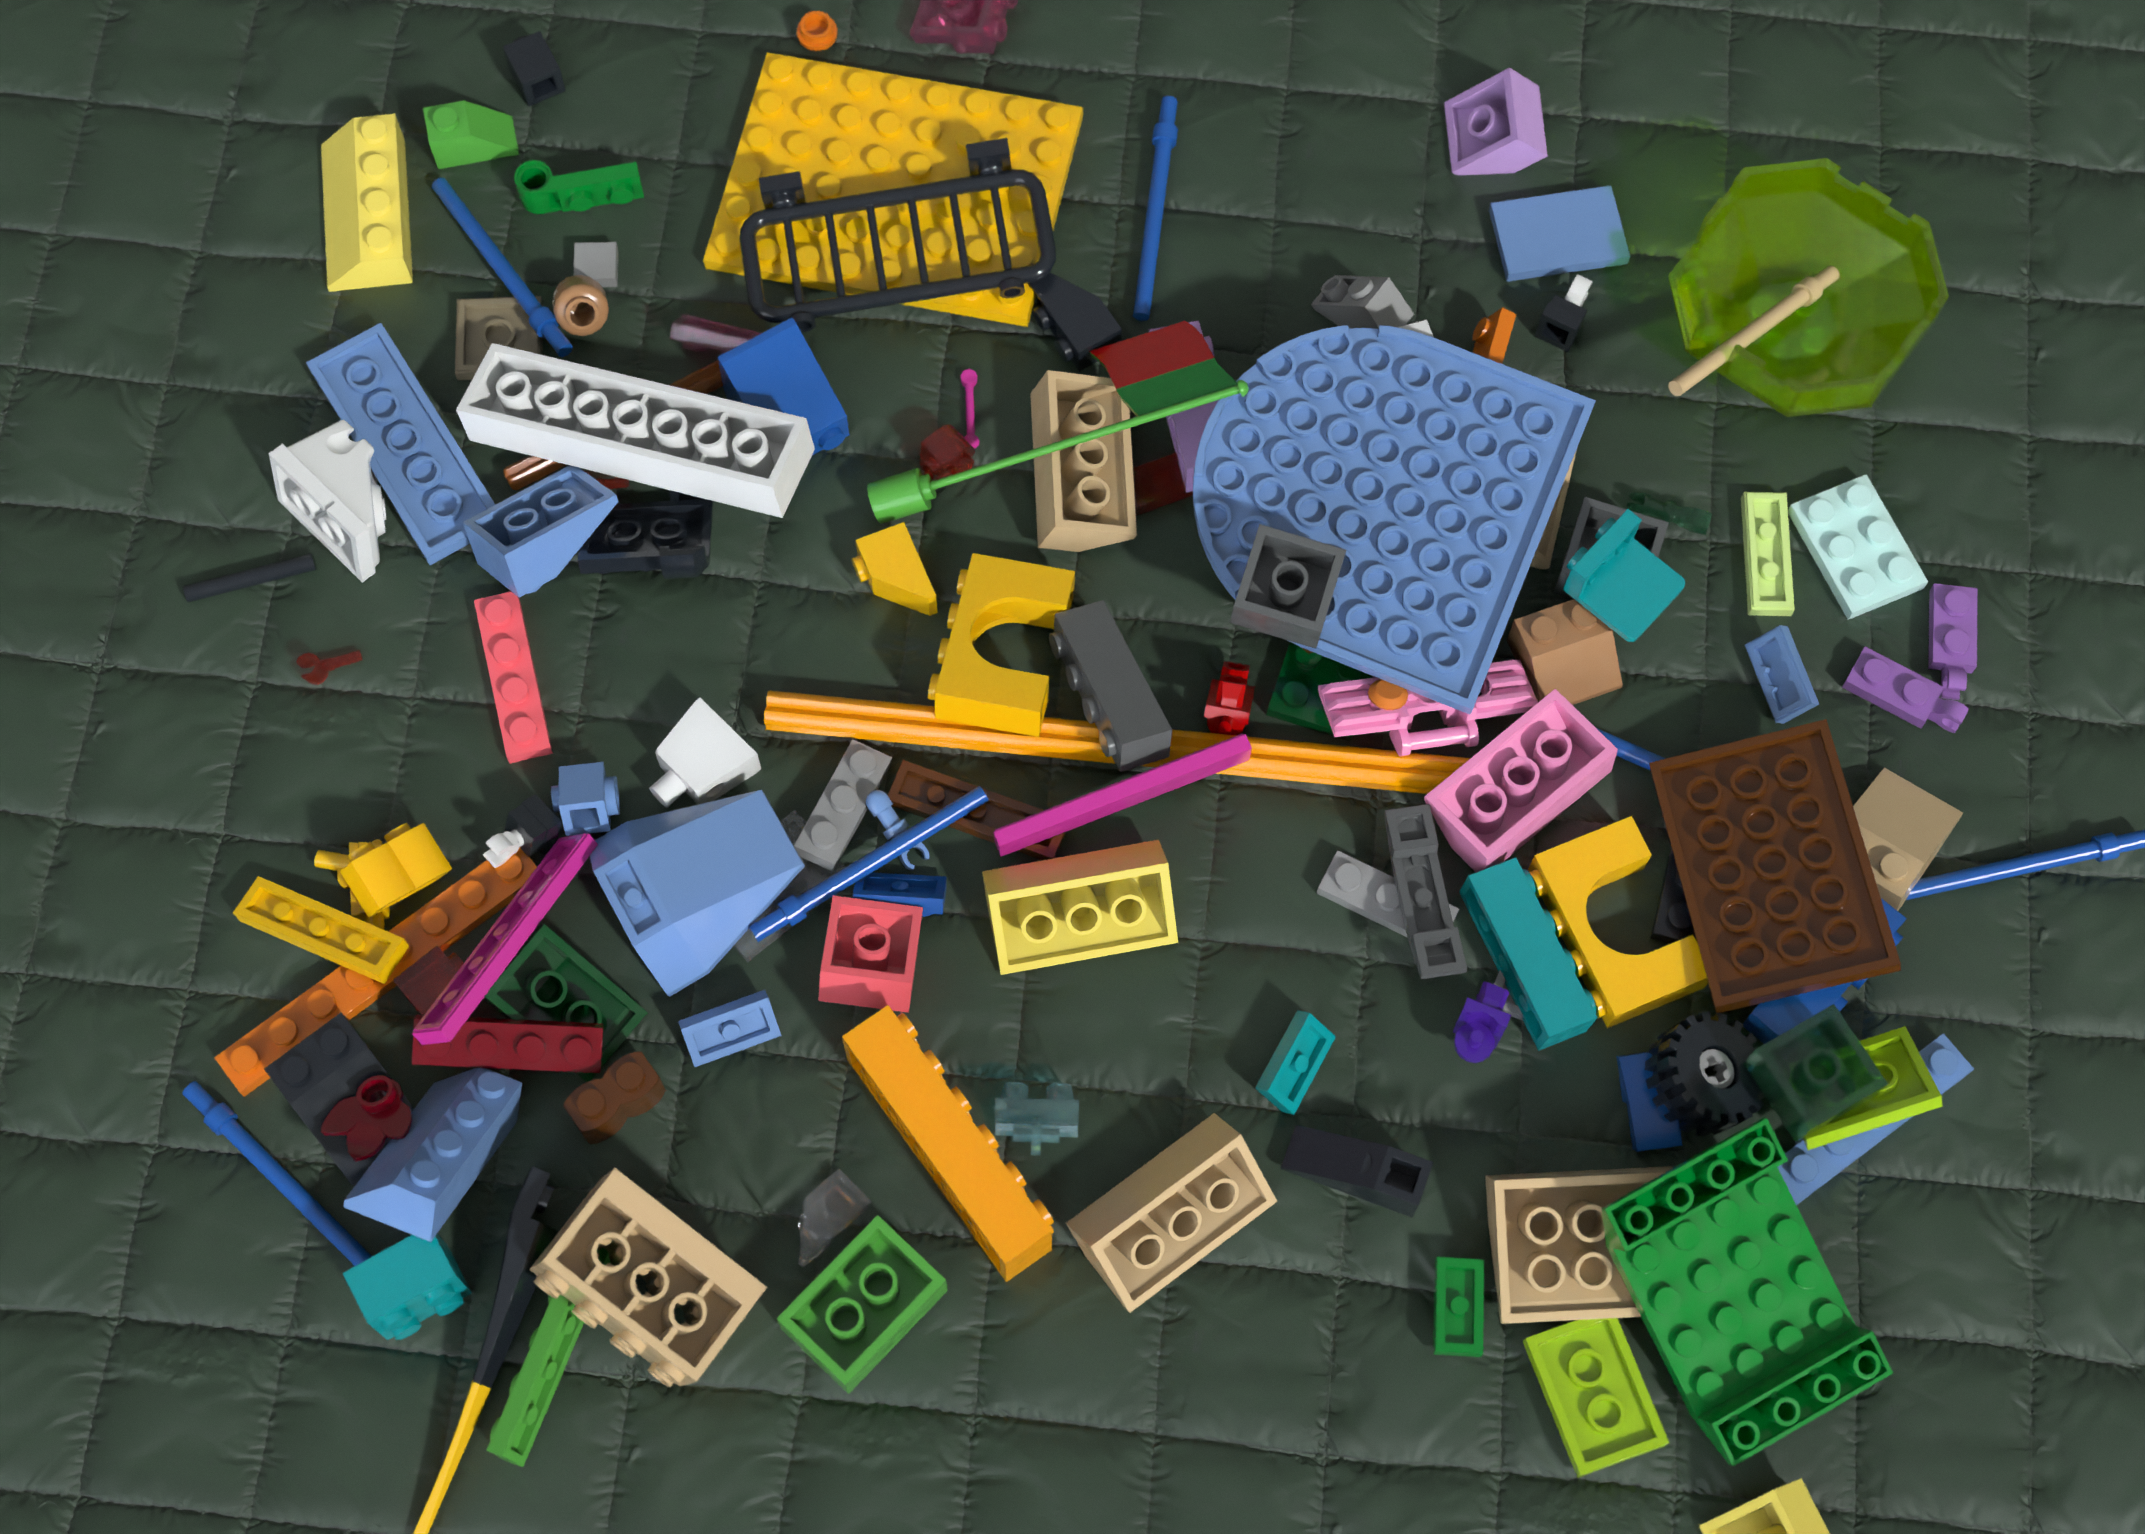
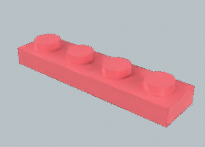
[474,592,553,764]

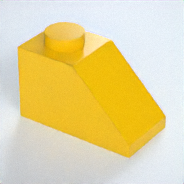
[852,522,938,616]

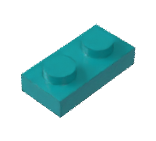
[1255,1010,1336,1115]

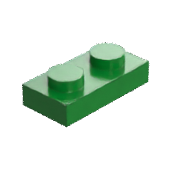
[1433,1257,1484,1357]

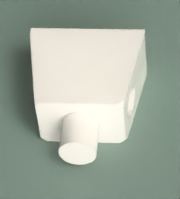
[649,697,761,807]

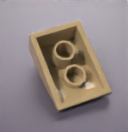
[1853,767,1963,911]

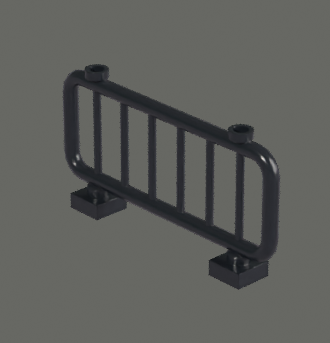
[739,138,1056,332]

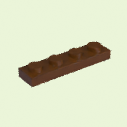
[888,760,1067,860]

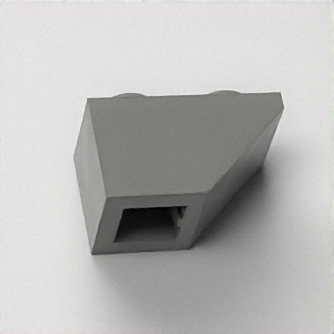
[1311,275,1414,329]

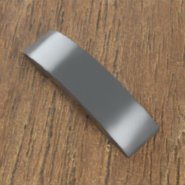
[1384,804,1467,979]

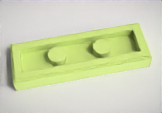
[1741,492,1795,616]

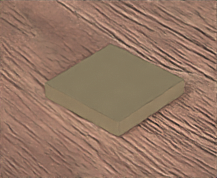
[455,296,543,380]

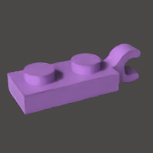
[1928,583,1977,700]
[1842,647,1969,733]

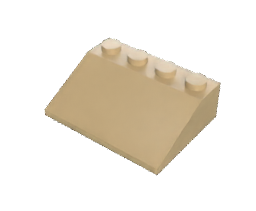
[1485,1166,1673,1324]

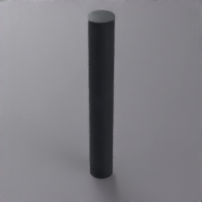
[183,553,317,603]

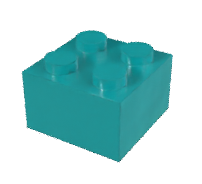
[342,1234,472,1341]

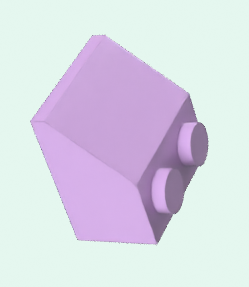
[1444,68,1547,175]

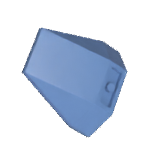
[590,790,805,997]

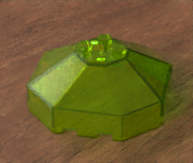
[1668,158,1949,417]

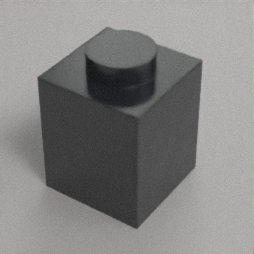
[503,31,566,106]

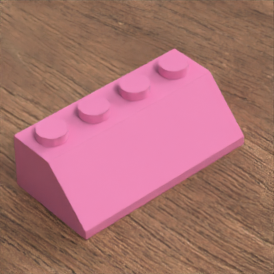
[1424,689,1618,873]

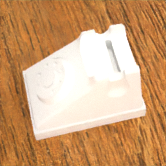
[269,420,386,583]

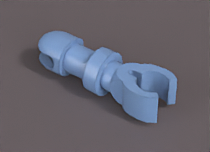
[866,790,929,870]

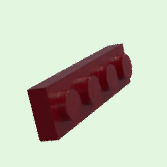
[412,1015,604,1073]

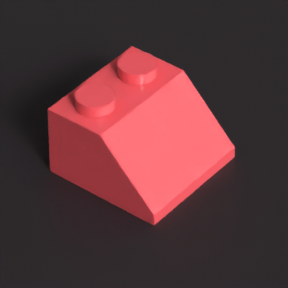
[818,895,923,1013]

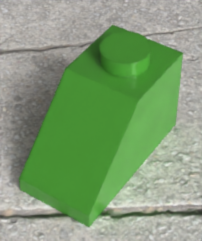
[423,100,519,169]

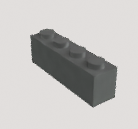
[1049,600,1172,772]

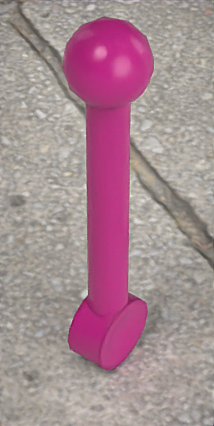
[961,369,980,450]

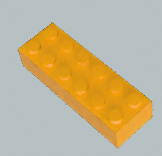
[842,1005,1054,1282]

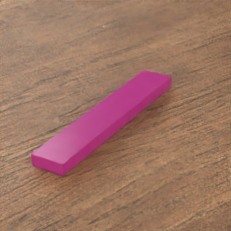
[994,734,1252,857]
[412,833,598,1045]

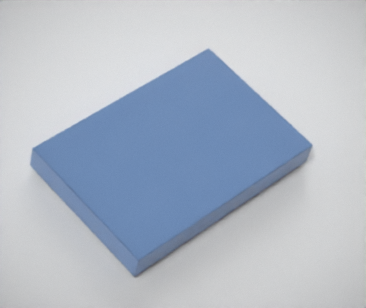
[1489,186,1630,282]

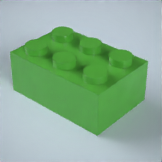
[777,1215,948,1394]

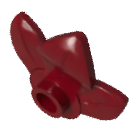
[321,1075,413,1161]

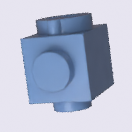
[551,762,620,836]

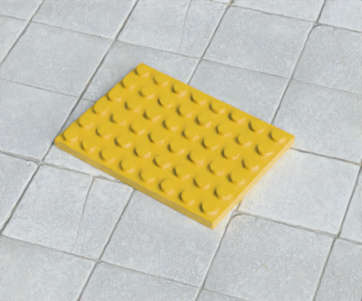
[703,53,1083,327]

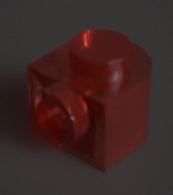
[920,424,975,481]

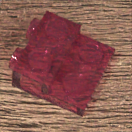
[910,0,1018,53]

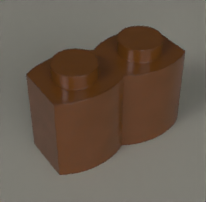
[563,1051,666,1145]

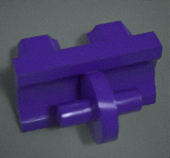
[1452,981,1511,1063]

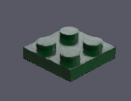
[1266,642,1372,742]

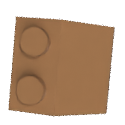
[1507,599,1623,705]

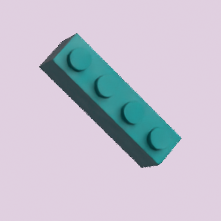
[1459,858,1598,1051]

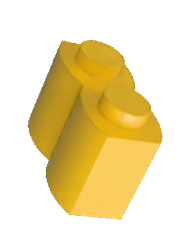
[340,823,452,918]

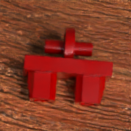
[1204,661,1255,736]

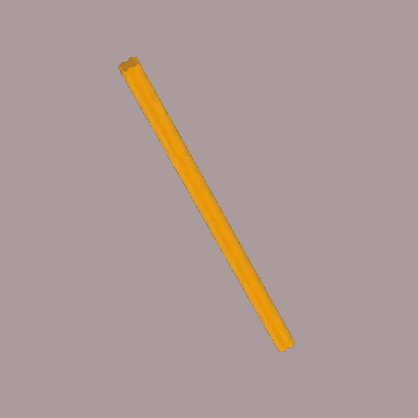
[764,690,1470,794]

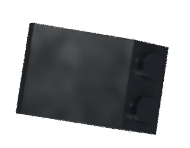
[264,1012,414,1187]

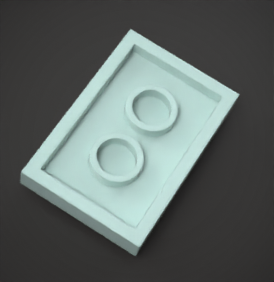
[1788,474,1928,620]

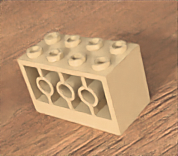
[529,1168,767,1387]

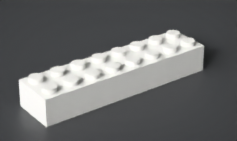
[456,343,815,518]

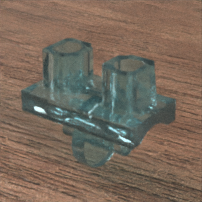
[995,1082,1079,1155]

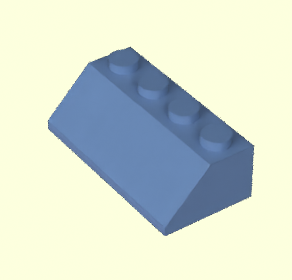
[343,1067,522,1242]

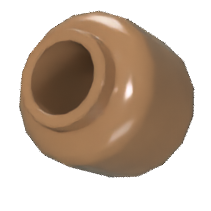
[552,275,609,336]

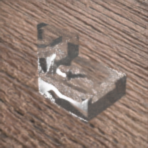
[798,1169,871,1267]

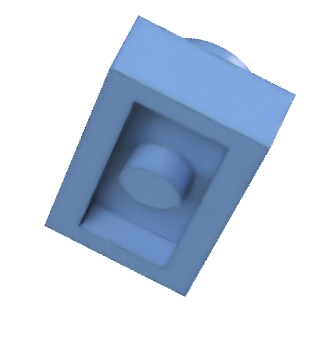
[678,990,782,1067]

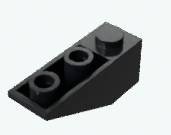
[1028,264,1122,372]
[1280,1125,1434,1218]

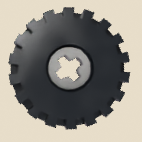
[1645,1011,1770,1136]

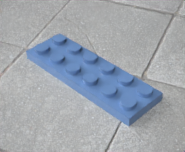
[306,323,495,565]

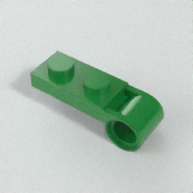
[514,160,644,214]

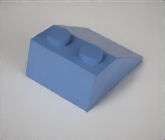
[463,465,618,598]

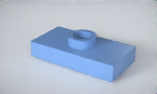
[1745,625,1819,724]

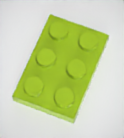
[1773,1026,1943,1150]
[1523,1307,1669,1478]

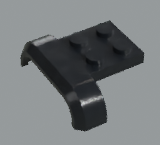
[578,490,714,579]

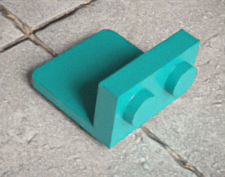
[1563,509,1685,642]

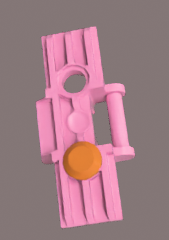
[1318,660,1538,756]

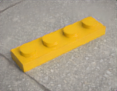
[233,876,409,984]

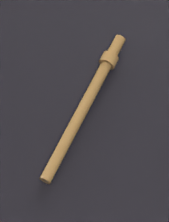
[1668,265,1840,396]

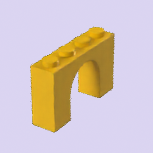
[928,553,1075,737]
[1528,816,1708,1028]

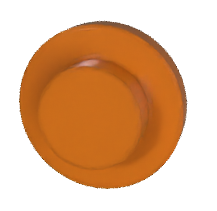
[797,11,837,51]

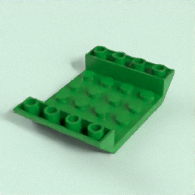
[1601,1118,1893,1467]

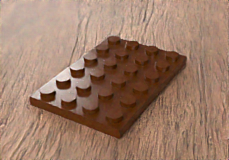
[1649,719,1901,1014]

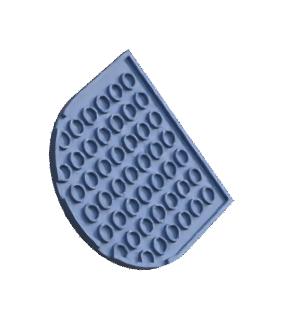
[1192,325,1596,715]

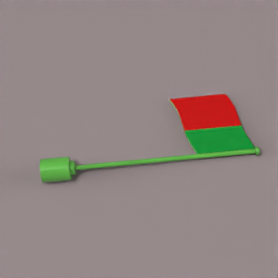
[867,321,1249,524]

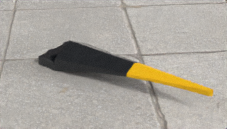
[413,1166,559,1534]

